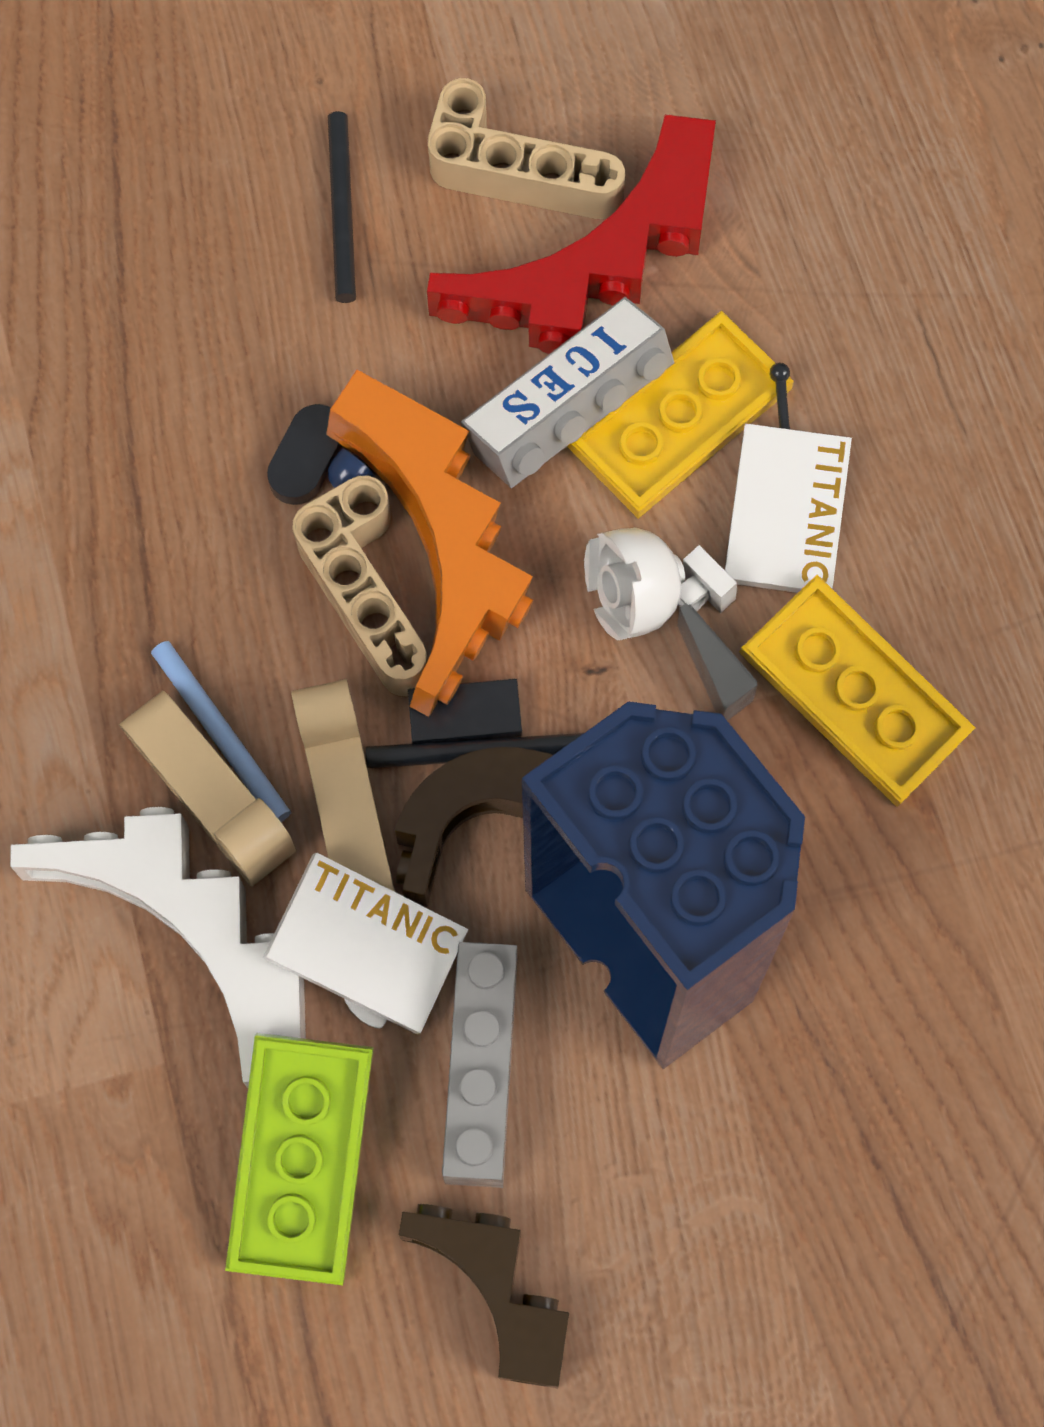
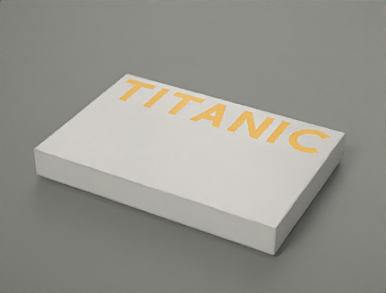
[725,424,852,593]
[263,853,468,1034]

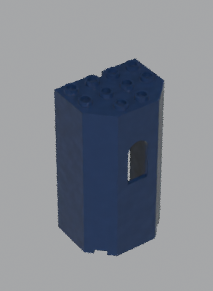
[522,701,805,1069]

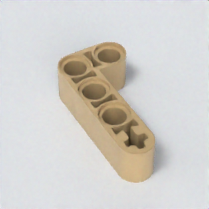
[428,78,625,219]
[292,476,428,696]
[291,679,395,892]
[119,690,296,887]

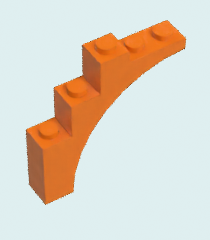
[326,370,534,717]

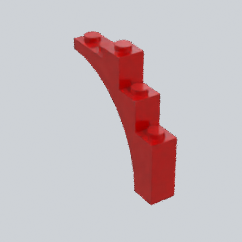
[427,114,716,354]

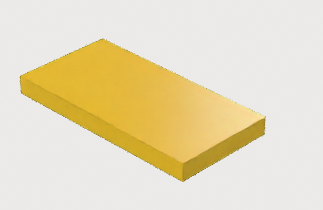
[567,311,794,519]
[739,575,976,807]

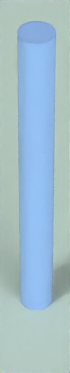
[151,641,291,822]

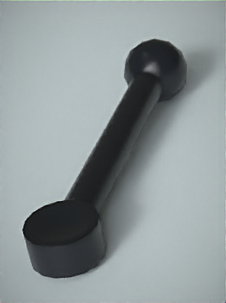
[769,362,790,429]

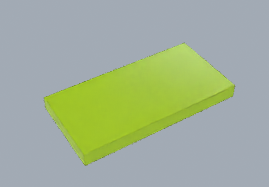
[225,1033,373,1286]

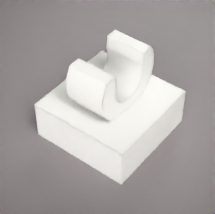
[678,545,737,613]

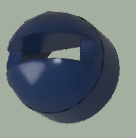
[328,448,375,488]

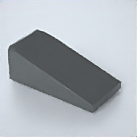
[677,603,757,721]

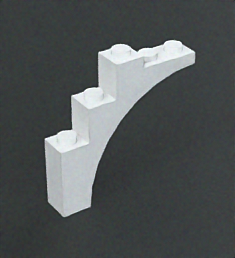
[10,807,306,1088]

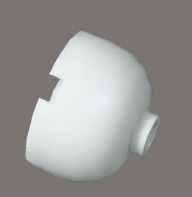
[584,528,685,640]

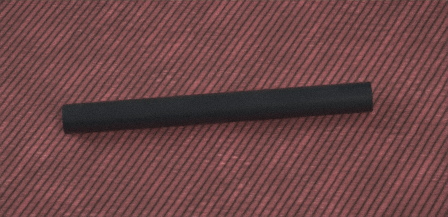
[328,111,356,303]
[366,733,584,768]

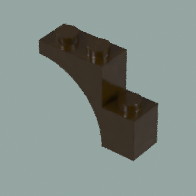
[399,1204,569,1389]

